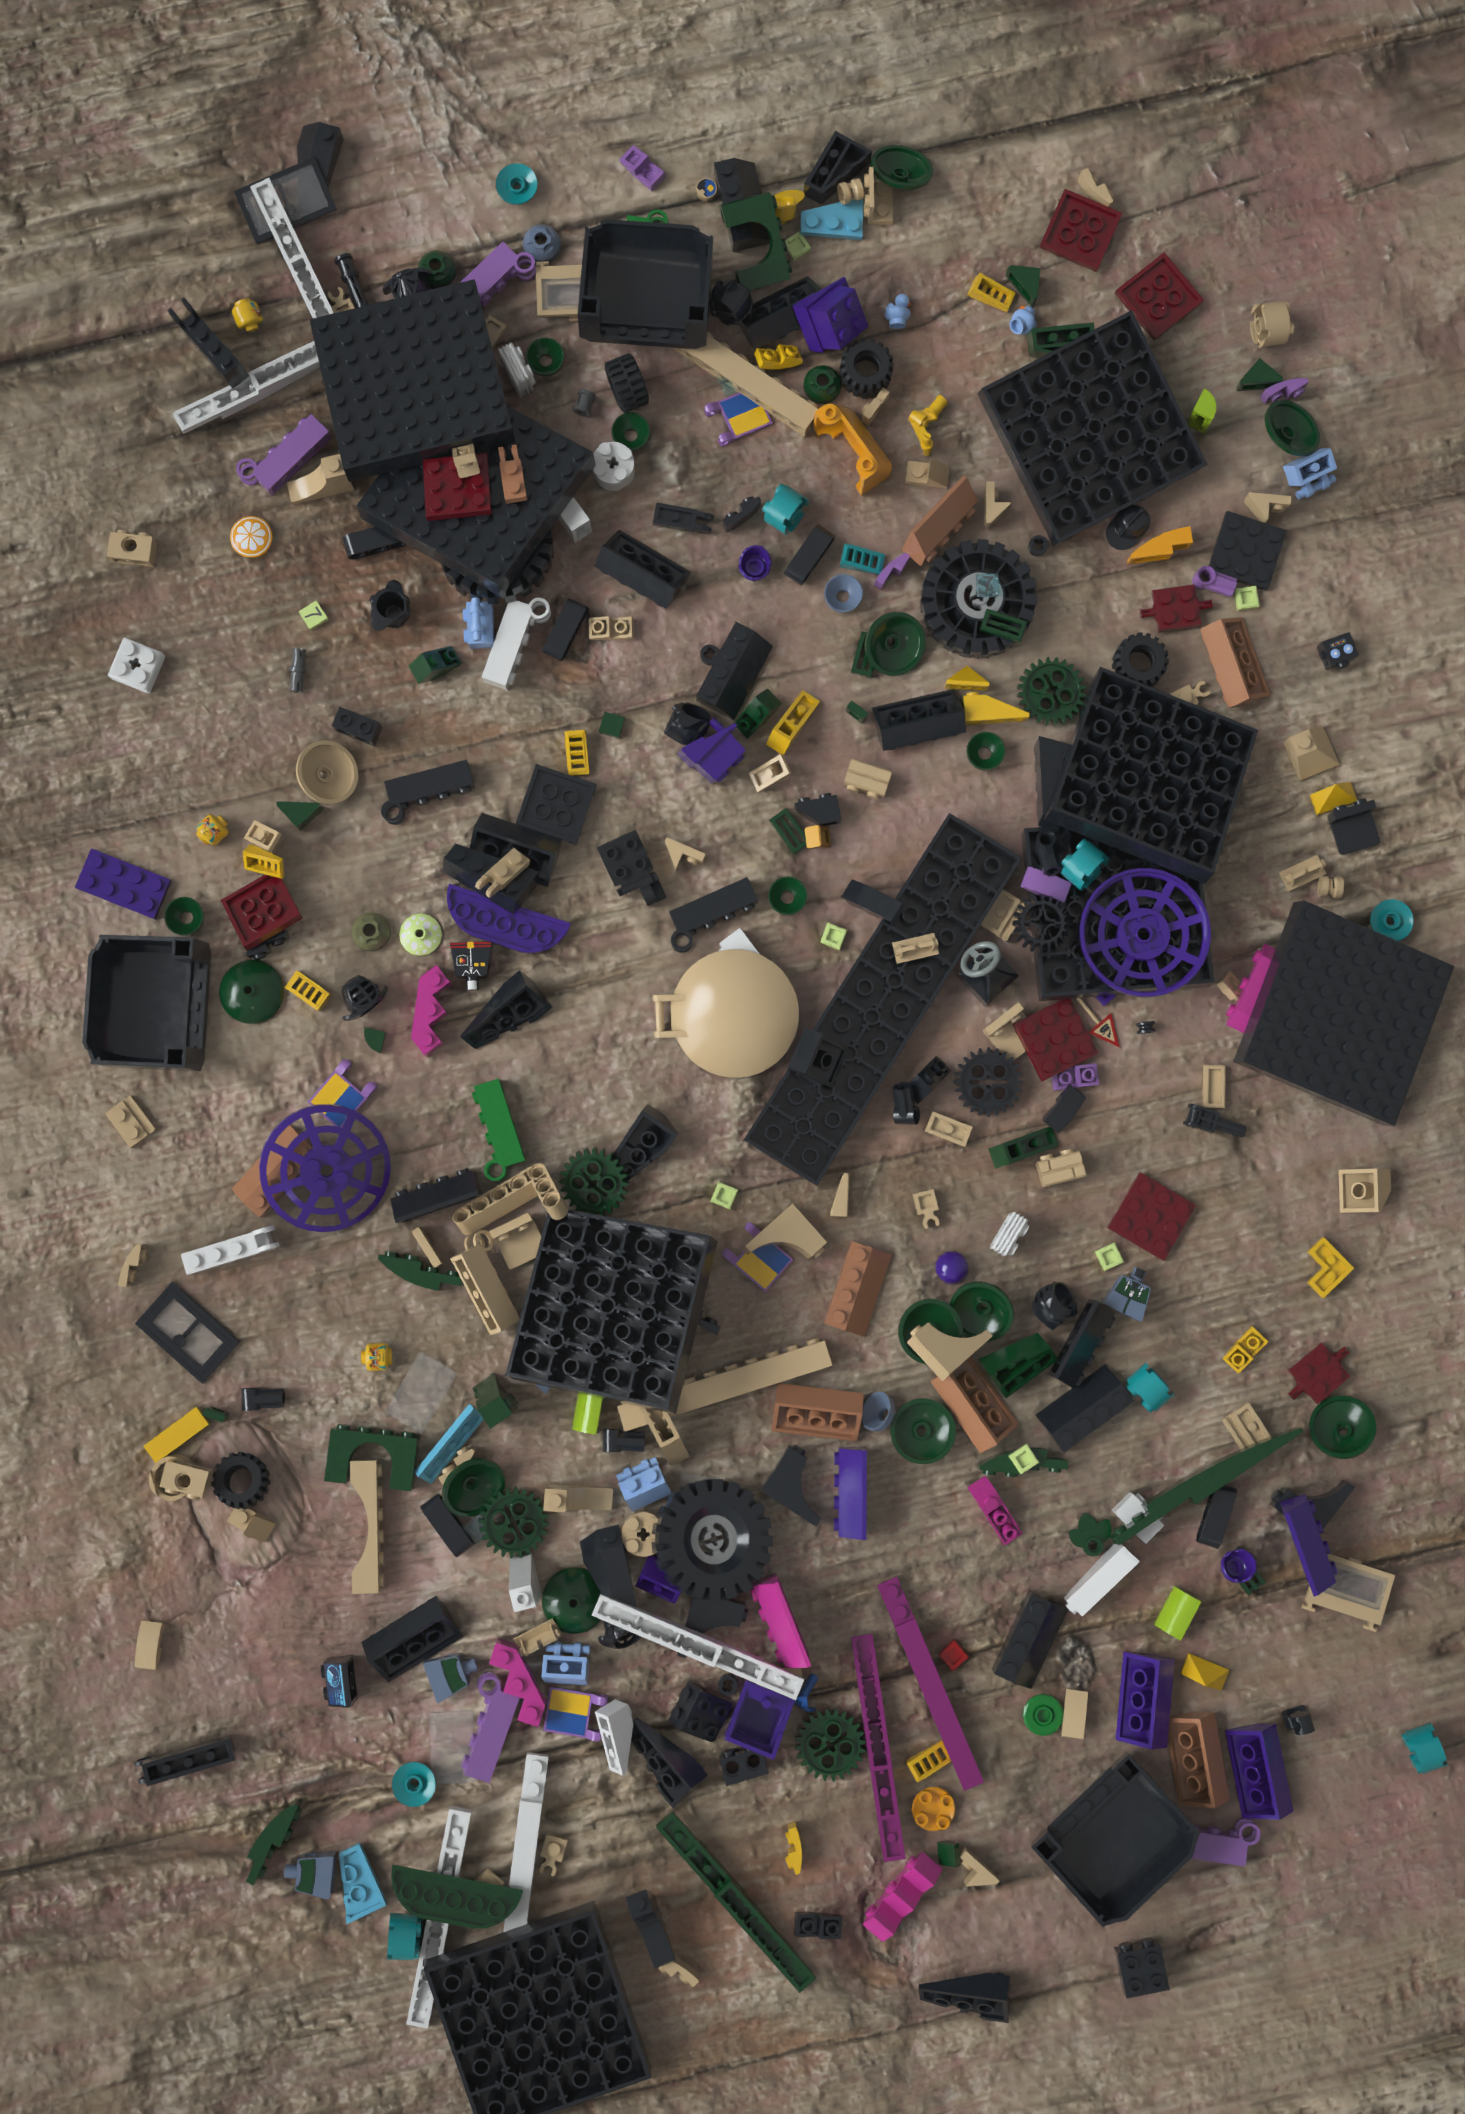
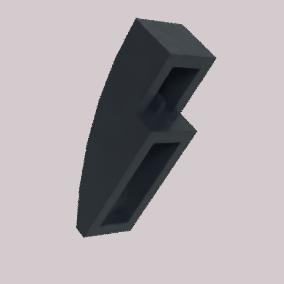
[841,879,905,924]

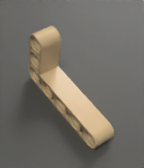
[452,1163,568,1235]

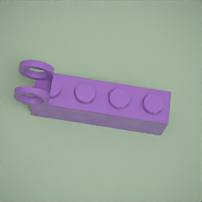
[460,242,536,307]
[236,414,332,496]
[461,1672,519,1783]
[1191,1818,1261,1867]

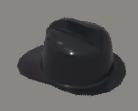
[1106,505,1151,550]

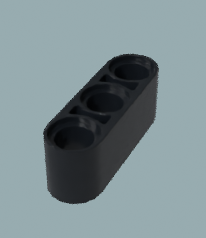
[784,524,835,586]
[342,527,406,560]
[542,598,588,662]
[1196,1485,1237,1549]
[420,1493,475,1557]

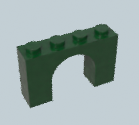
[719,191,792,290]
[324,1424,420,1491]

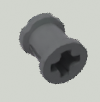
[572,389,596,417]

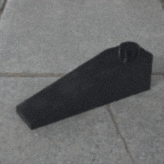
[297,122,344,211]
[461,970,553,1049]
[605,1104,679,1187]
[580,1525,637,1607]
[631,1717,708,1808]
[918,1972,1011,2023]

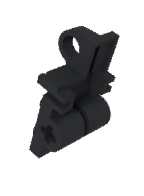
[597,829,667,906]

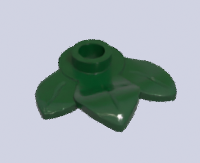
[1069,1513,1111,1556]

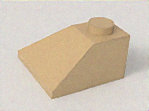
[1283,726,1340,781]
[1339,1169,1391,1213]

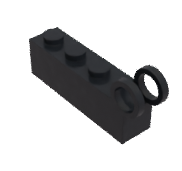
[167,297,249,389]
[381,760,475,825]
[669,877,758,953]
[134,1734,236,1786]

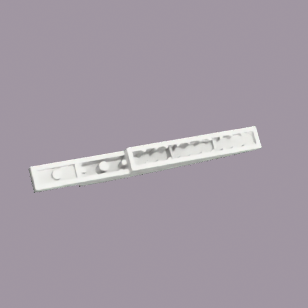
[250,178,334,318]
[173,341,320,434]
[592,1594,804,1700]
[503,1752,549,1932]
[406,1806,472,2029]

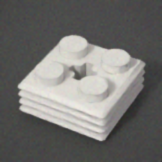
[498,342,536,398]
[108,638,165,694]
[990,1212,1030,1256]

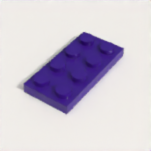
[75,848,172,920]

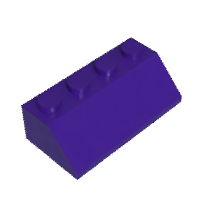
[834,1447,867,1540]
[1280,1494,1338,1597]
[1116,1651,1175,1750]
[1225,1723,1294,1820]

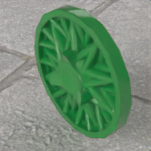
[1022,1694,1064,1736]

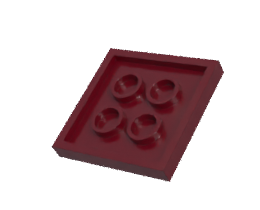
[1039,189,1122,272]
[1115,252,1204,341]
[423,453,492,521]
[221,868,303,951]
[1012,999,1098,1082]
[1107,1172,1196,1261]

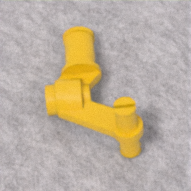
[908,395,948,456]

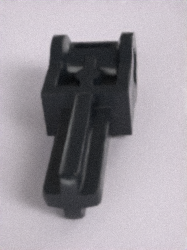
[1183,1104,1247,1138]

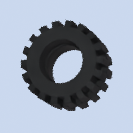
[840,338,894,399]
[605,353,649,413]
[1112,632,1169,687]
[211,1452,271,1510]

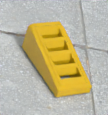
[967,273,1016,312]
[564,730,590,776]
[243,844,284,879]
[284,970,332,1012]
[906,1740,951,1783]

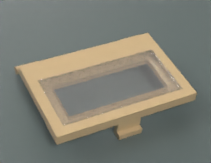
[536,261,582,322]
[1301,1554,1395,1632]

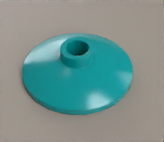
[496,163,538,205]
[1370,899,1414,941]
[392,1762,436,1807]

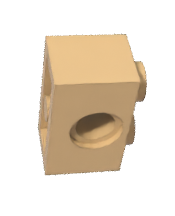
[107,530,157,567]
[159,1459,214,1500]

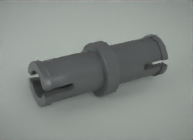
[289,648,306,693]

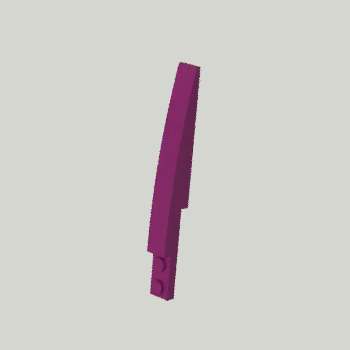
[877,1576,984,1791]
[851,1634,906,1862]

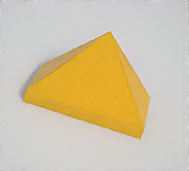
[945,665,989,691]
[1310,781,1357,815]
[1180,1653,1229,1690]

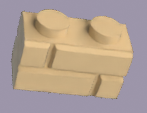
[843,758,892,800]
[1036,1148,1086,1187]

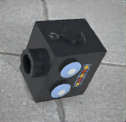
[1317,632,1359,670]

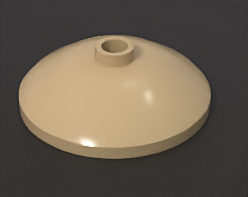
[296,740,358,804]

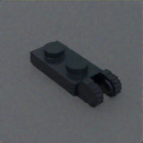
[653,503,714,534]

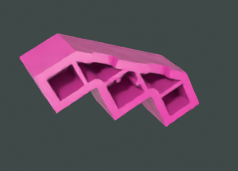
[1226,943,1276,1033]
[411,965,452,1057]
[489,1638,547,1727]
[862,1852,943,1942]

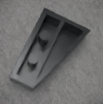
[803,131,872,205]

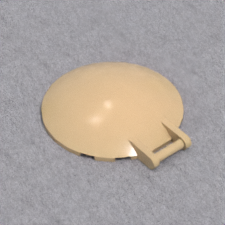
[653,949,799,1078]

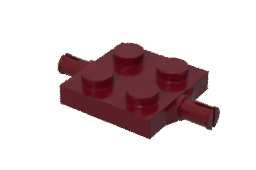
[1140,584,1213,633]
[1287,1343,1351,1404]

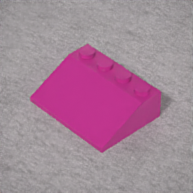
[750,1573,811,1668]

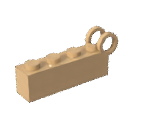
[450,1230,520,1335]

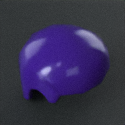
[935,1251,969,1285]
[1220,1549,1257,1583]

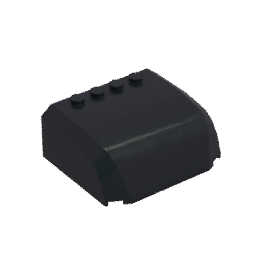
[577,219,713,349]
[82,934,211,1071]
[1031,1751,1200,1927]

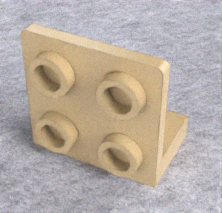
[863,167,893,225]
[982,1002,1026,1061]
[489,1212,541,1270]

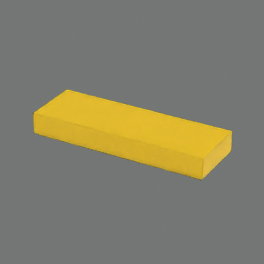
[143,1406,210,1463]

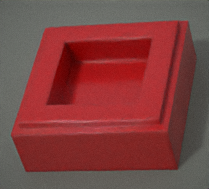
[938,1640,969,1671]

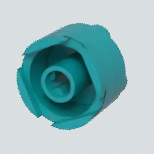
[762,483,809,535]
[1061,839,1110,891]
[1126,1362,1176,1413]
[1401,1722,1448,1774]
[387,1913,421,1961]

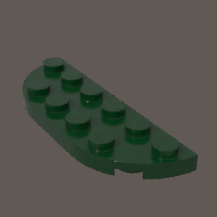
[391,1864,523,1929]

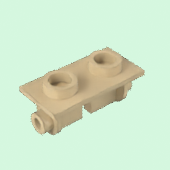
[1279,855,1327,892]
[892,933,939,964]
[513,1618,562,1657]

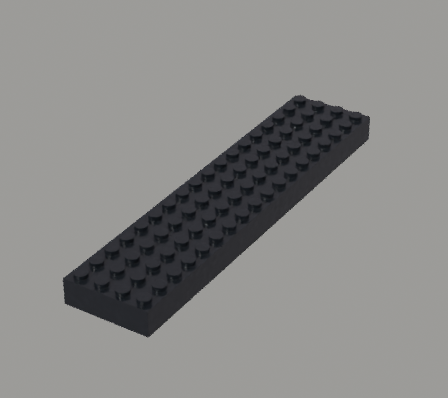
[743,813,1022,1186]

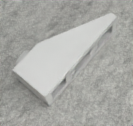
[595,1699,633,1776]

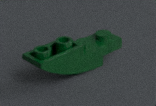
[378,1251,464,1291]
[978,1447,1068,1477]
[246,1799,303,1885]

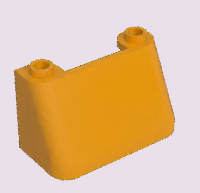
[813,404,892,496]

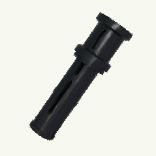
[334,253,368,308]

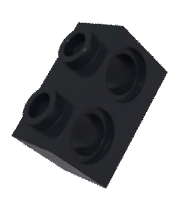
[332,706,383,747]
[719,1748,769,1786]

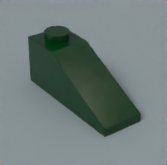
[988,1126,1059,1169]

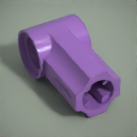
[1192,566,1237,597]

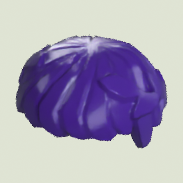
[738,545,772,582]

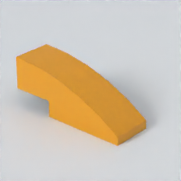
[1127,526,1193,565]

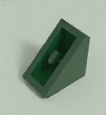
[1005,265,1041,307]
[1236,358,1283,391]
[276,801,323,831]

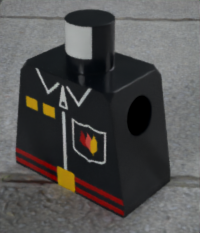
[450,941,493,991]

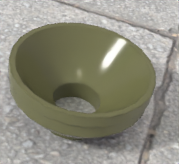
[352,912,391,951]

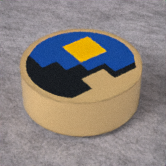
[696,178,717,201]

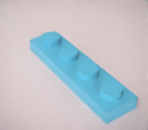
[414,1404,484,1484]

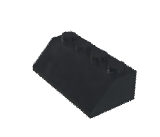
[714,158,770,252]
[739,276,822,350]
[594,530,691,609]
[696,622,773,721]
[872,689,966,751]
[470,813,562,887]
[390,1168,482,1223]
[1048,1299,1115,1388]
[1035,1364,1134,1452]
[992,1590,1068,1689]
[361,1596,463,1683]

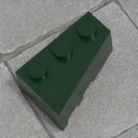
[1027,322,1095,358]
[978,1332,1058,1398]
[472,1373,518,1429]

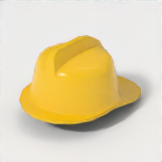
[774,190,805,225]

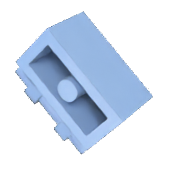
[1283,448,1337,500]
[463,598,495,649]
[616,1457,672,1512]
[541,1641,590,1685]

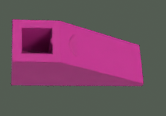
[967,1476,1023,1545]

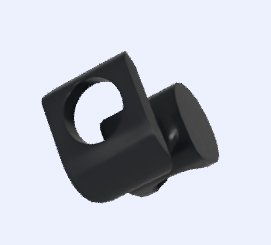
[1282,1705,1315,1735]

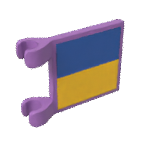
[704,392,773,447]
[308,1059,378,1128]
[722,1222,793,1292]
[543,1686,609,1741]

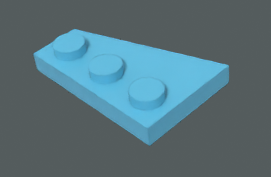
[799,200,863,240]
[339,1842,388,1925]

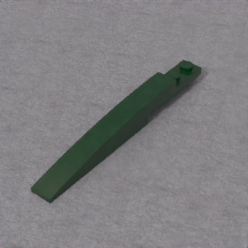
[1110,1427,1304,1545]
[656,1810,816,1993]

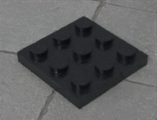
[1208,511,1287,591]
[516,764,597,845]

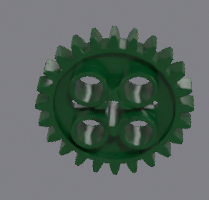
[1017,657,1086,726]
[559,1147,630,1216]
[478,1486,549,1559]
[795,1707,866,1781]

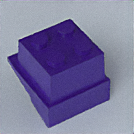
[793,277,868,353]
[677,717,746,784]
[724,1680,795,1760]

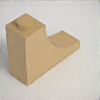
[287,454,354,505]
[742,1203,827,1259]
[907,1322,993,1382]
[639,1406,690,1467]
[543,1483,614,1512]

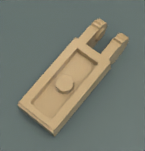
[475,848,530,898]

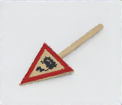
[1076,998,1120,1048]

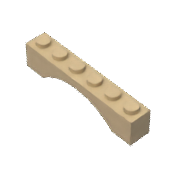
[350,1458,385,1594]

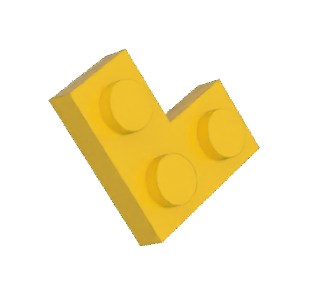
[1306,1237,1354,1298]

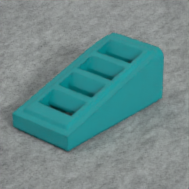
[840,543,885,575]

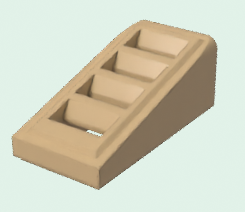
[830,1173,849,1217]

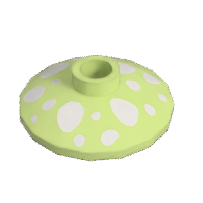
[399,913,442,956]

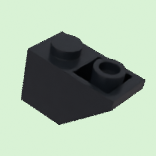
[794,793,842,826]
[909,1056,951,1104]

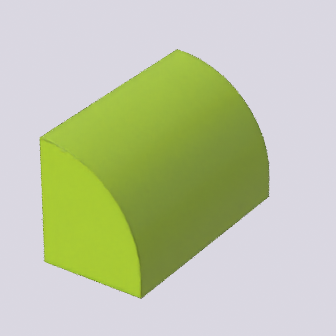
[1187,388,1216,434]
[572,1393,603,1435]
[1154,1586,1201,1641]

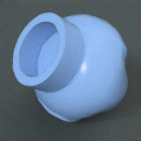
[884,294,911,329]
[1010,306,1037,335]

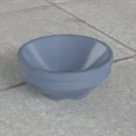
[523,225,561,263]
[824,574,863,613]
[861,1392,895,1432]

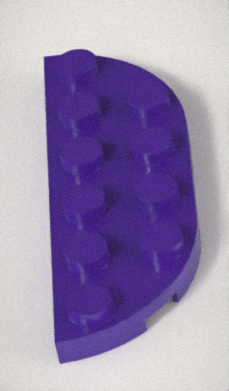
[447,884,571,953]

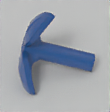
[794,1673,819,1712]

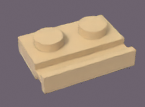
[980,889,1025,942]
[105,1095,157,1148]
[1221,1402,1270,1449]

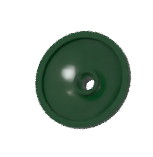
[871,145,933,190]
[1265,400,1320,456]
[865,611,926,676]
[219,960,284,1024]
[949,1281,1014,1342]
[898,1299,963,1364]
[1309,1396,1377,1459]
[890,1398,956,1464]
[442,1458,505,1517]
[542,1567,602,1634]

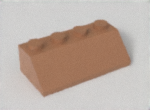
[902,475,978,566]
[1200,617,1271,708]
[232,1125,313,1218]
[823,1241,892,1337]
[930,1356,1018,1453]
[771,1383,864,1441]
[1168,1712,1230,1808]

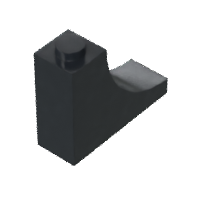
[761,1444,821,1527]
[1269,1480,1355,1529]
[677,1598,749,1658]
[625,1889,676,1969]

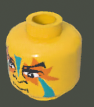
[232,298,263,332]
[196,814,228,846]
[361,1343,392,1371]

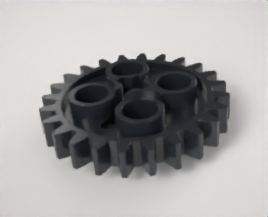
[953,1047,1024,1117]

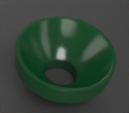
[418,250,456,289]
[526,337,564,376]
[803,365,842,404]
[611,412,650,452]
[966,731,1005,771]
[768,876,807,915]
[164,897,204,936]

